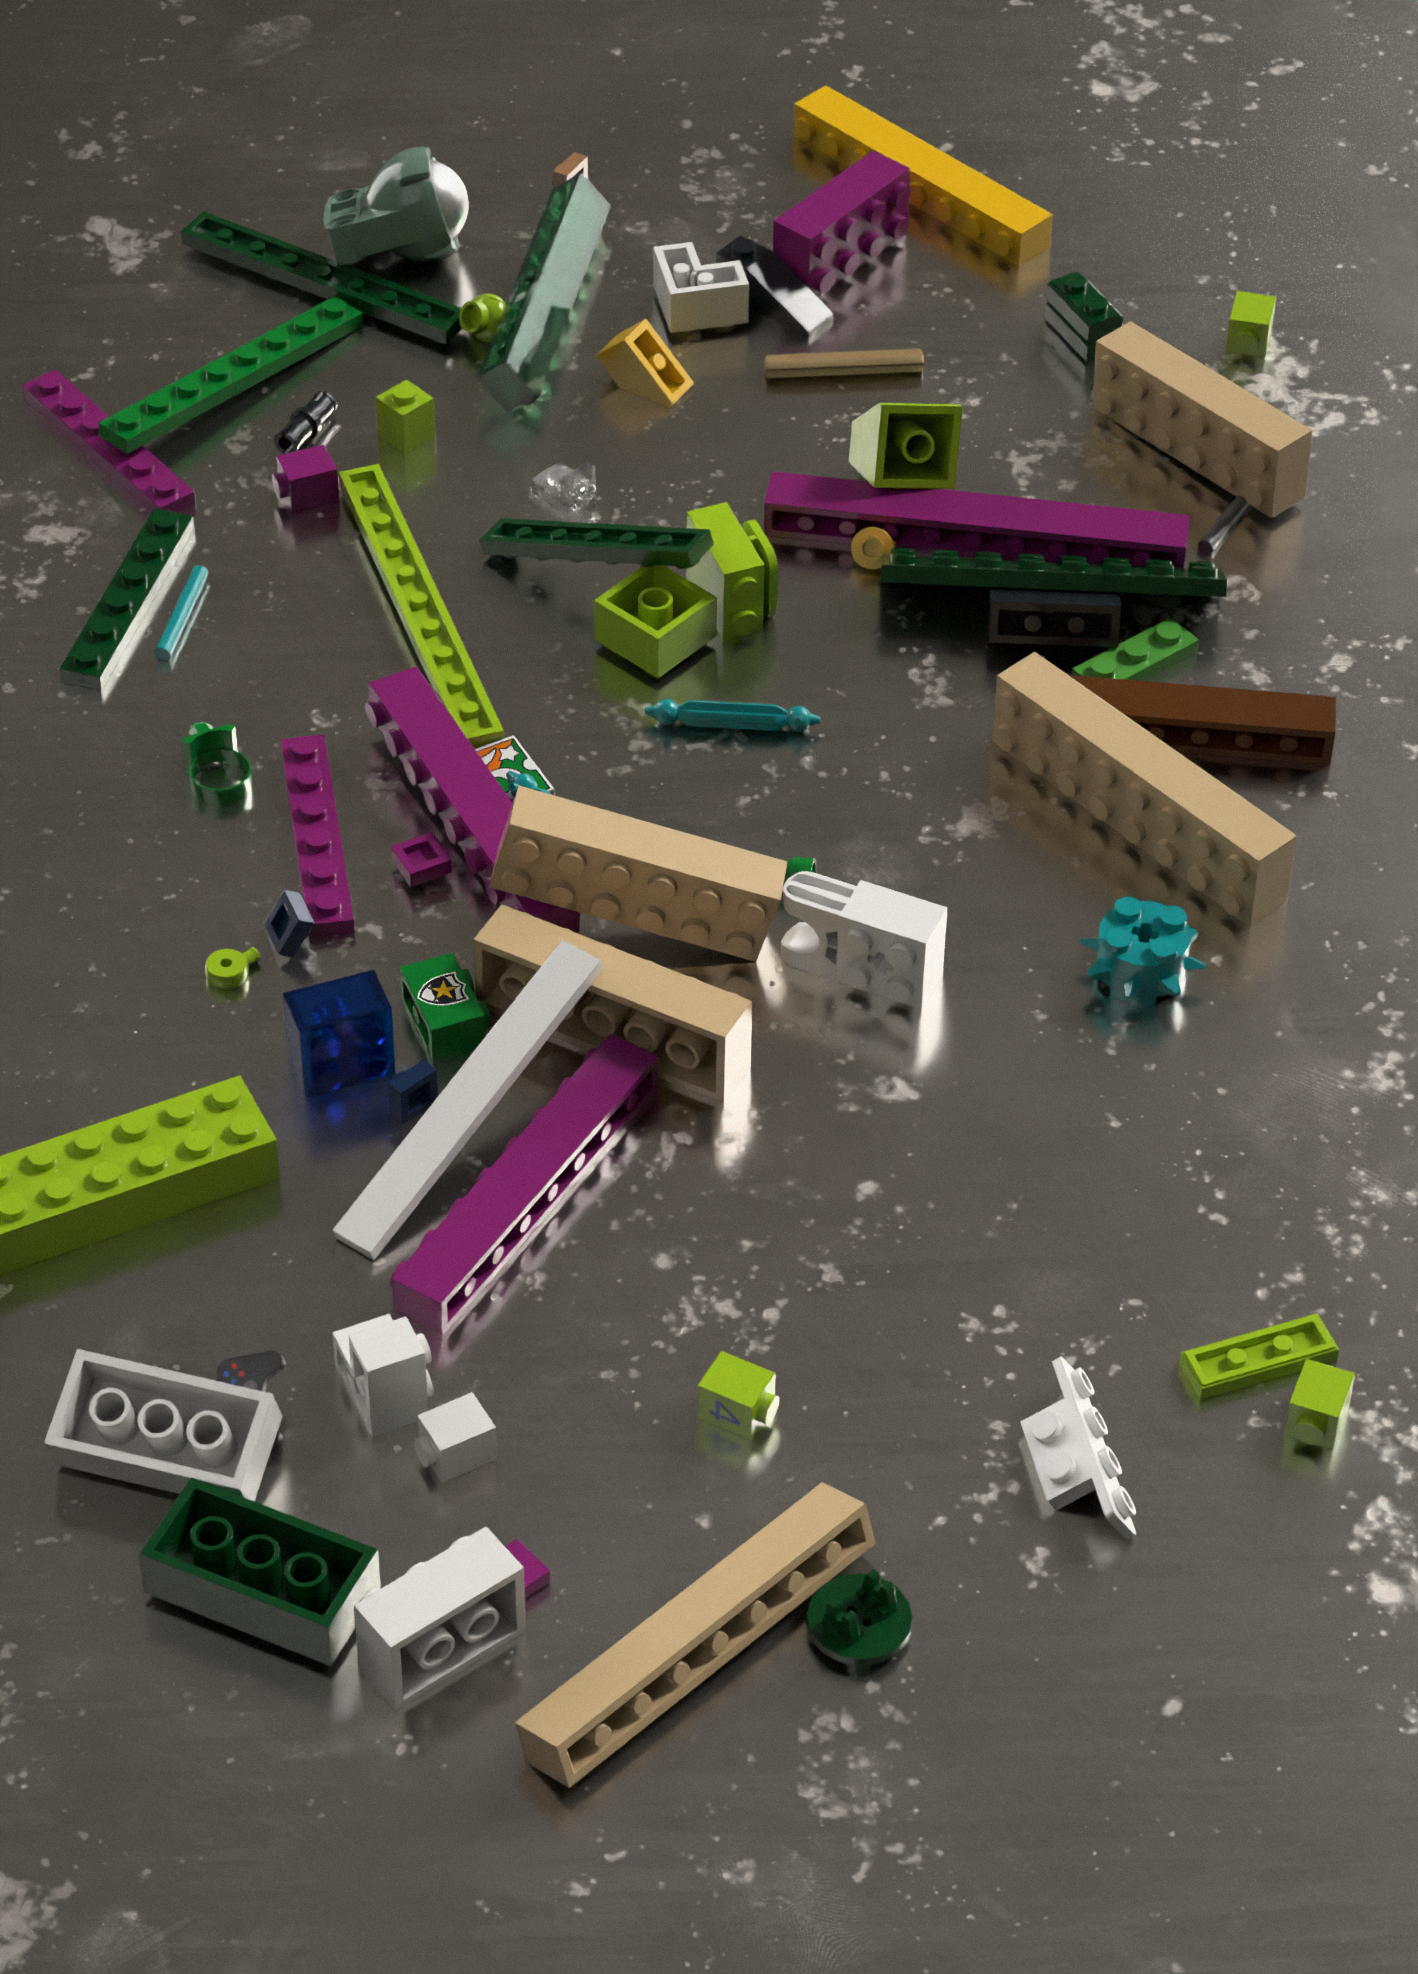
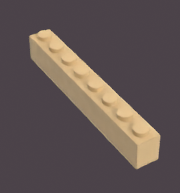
[514,1482,876,1788]

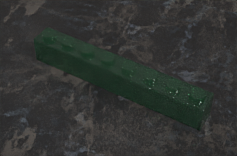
[476,172,611,412]

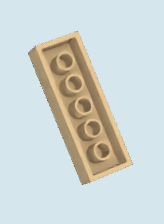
[1092,321,1313,518]
[489,785,787,962]
[473,904,752,1103]

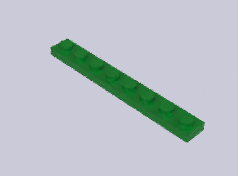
[98,296,363,454]

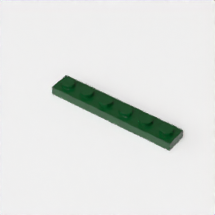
[59,508,194,691]
[479,518,714,569]

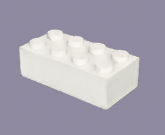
[44,1349,282,1501]

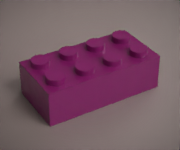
[773,150,911,297]

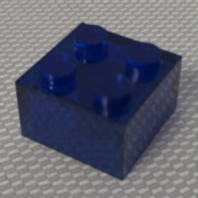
[283,970,396,1098]

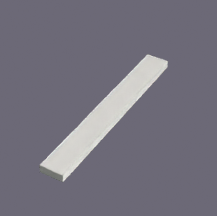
[332,939,603,1260]

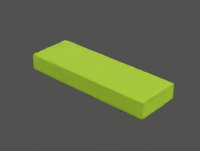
[1179,1313,1339,1400]

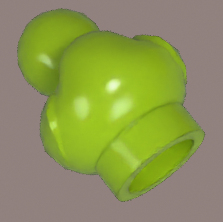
[459,293,513,343]

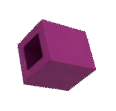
[272,445,339,513]

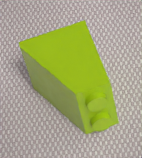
[848,403,963,489]

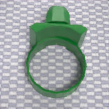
[181,721,253,805]

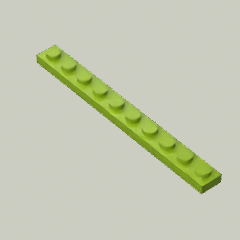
[339,464,504,749]

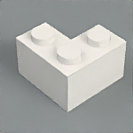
[653,242,749,333]
[332,1314,434,1437]

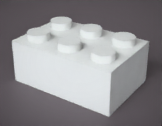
[353,1527,526,1711]

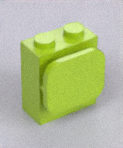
[686,502,778,640]

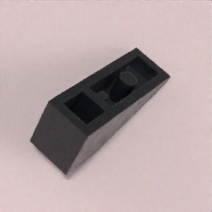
[715,235,833,339]

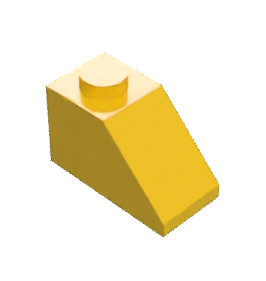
[595,319,694,407]

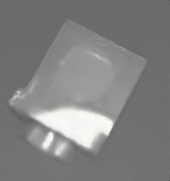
[531,461,596,515]

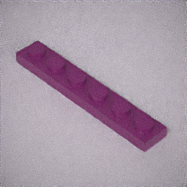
[22,369,196,513]
[280,735,355,938]

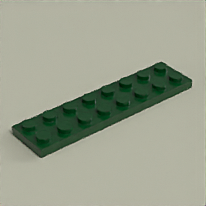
[881,548,1227,597]

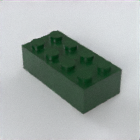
[139,1477,381,1666]

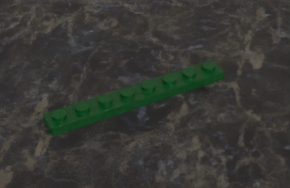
[181,211,462,344]

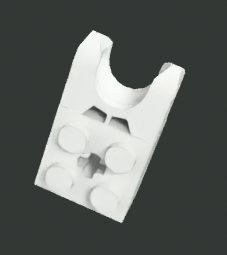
[781,871,947,1010]

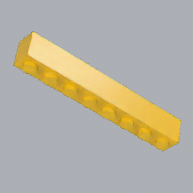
[793,85,1053,266]

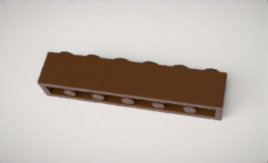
[1071,675,1336,765]

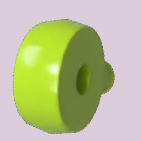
[204,947,260,990]

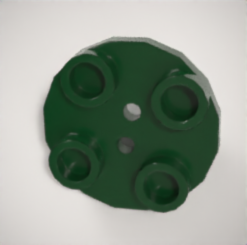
[806,1569,913,1672]

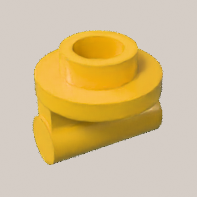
[851,527,896,569]

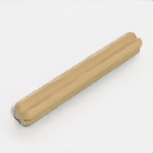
[764,349,924,379]

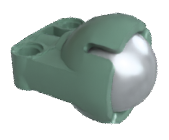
[323,146,469,265]

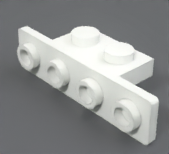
[1020,1356,1136,1540]

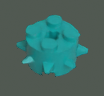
[1080,896,1206,1005]

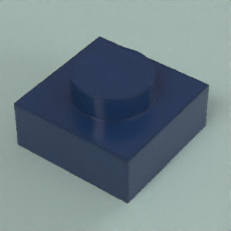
[264,890,314,957]
[388,1059,438,1125]

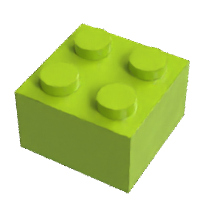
[594,565,717,678]

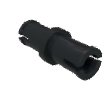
[274,391,337,454]

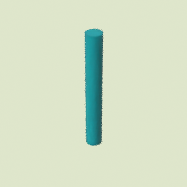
[154,565,209,661]

